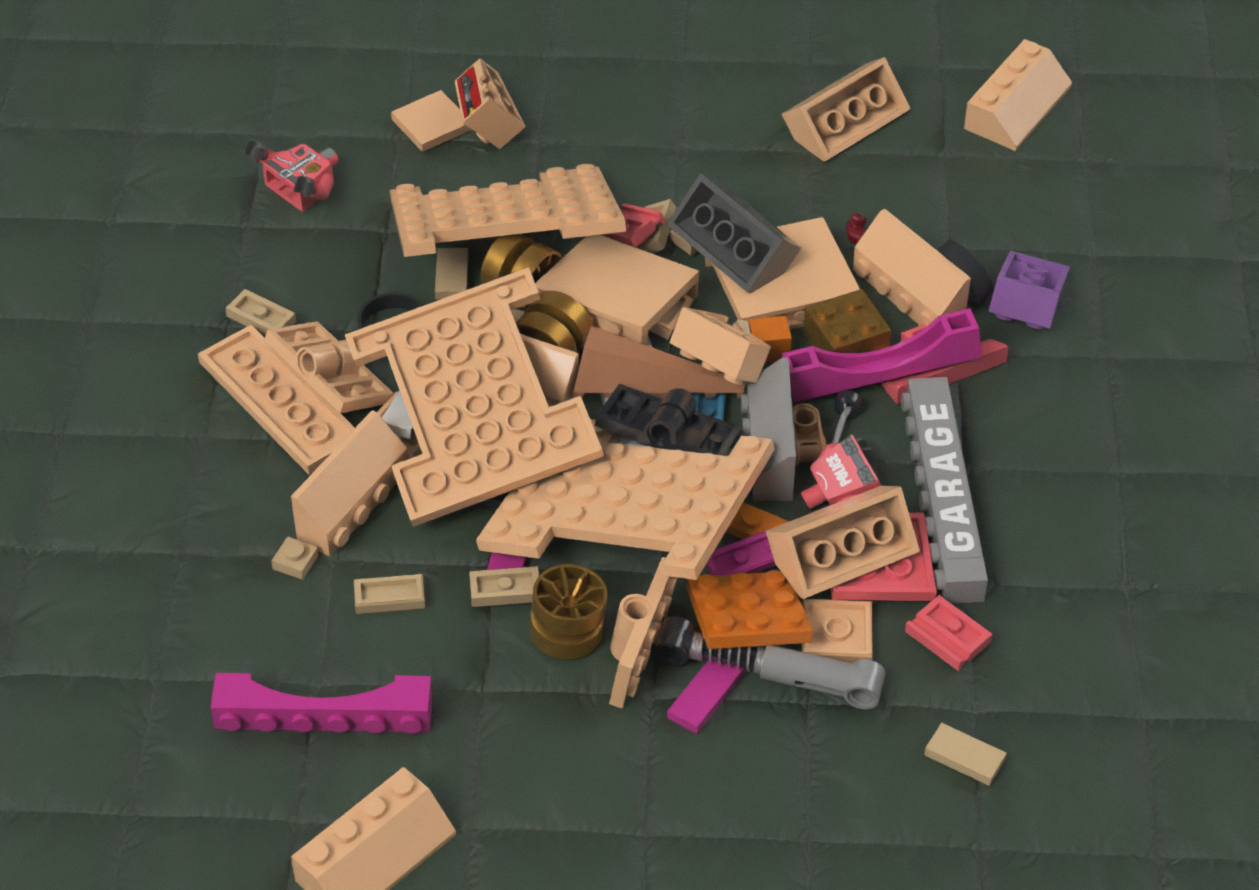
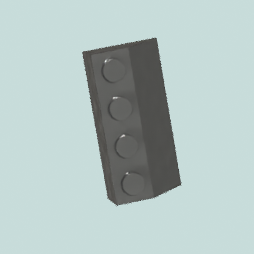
[667,173,801,294]

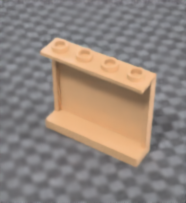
[705,217,860,330]
[535,235,699,346]

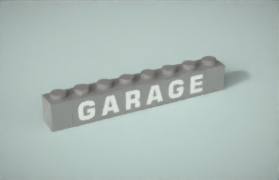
[901,377,988,604]

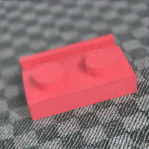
[601,203,666,248]
[905,595,993,671]

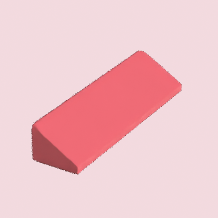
[880,339,1009,404]

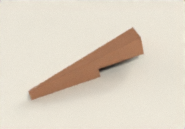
[573,326,746,398]

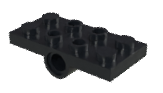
[595,384,742,456]

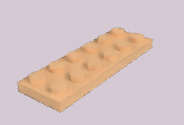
[198,325,355,475]

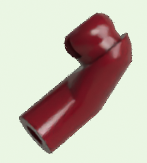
[846,213,866,245]

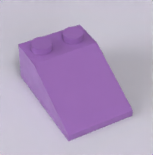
[988,251,1070,329]

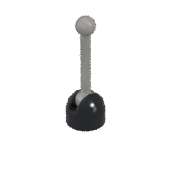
[832,390,862,443]

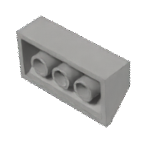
[741,358,796,501]

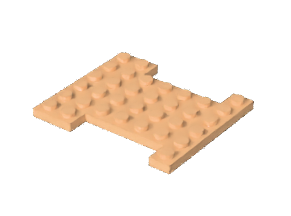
[390,164,626,257]
[345,267,604,527]
[476,419,775,580]

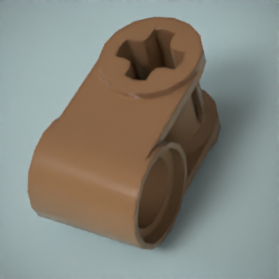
[792,403,826,466]

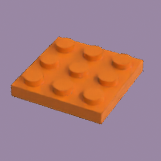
[686,570,813,649]

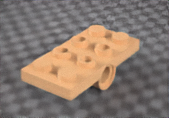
[264,321,393,413]
[609,557,678,709]

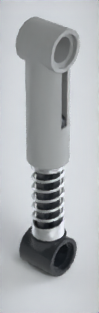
[653,616,886,709]

